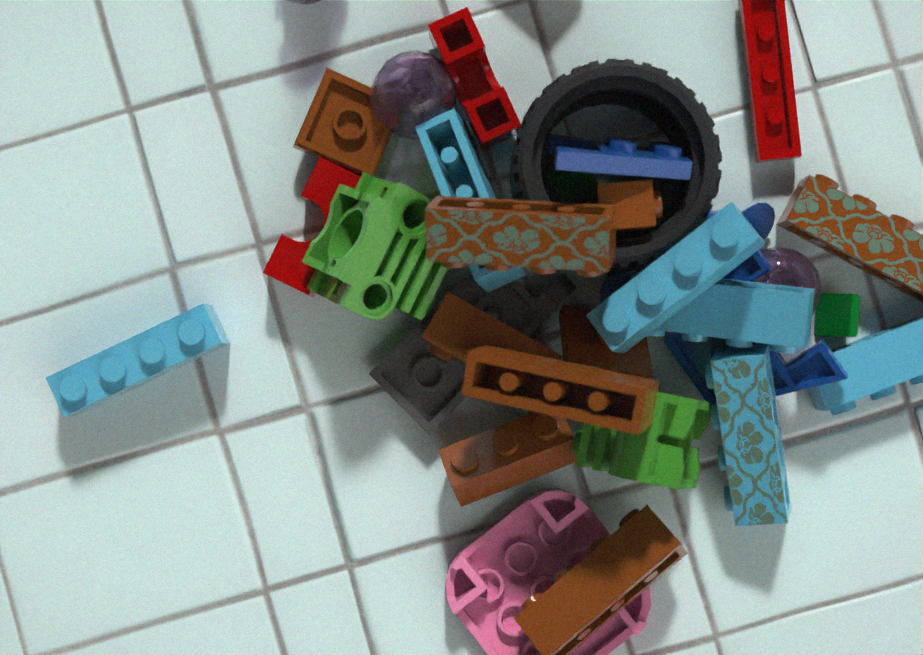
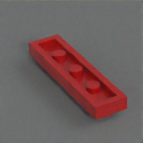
[738,0,802,163]

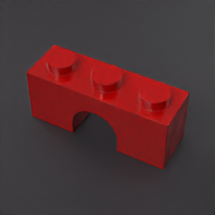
[428,7,521,151]
[263,157,360,297]

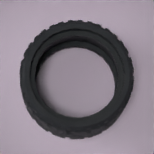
[510,59,722,274]

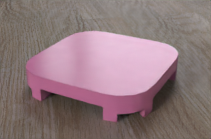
[445,489,651,655]

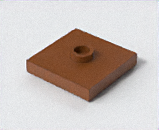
[293,68,405,177]
[558,304,654,380]

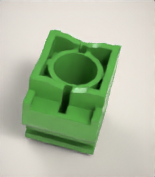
[302,172,450,320]
[572,392,713,490]

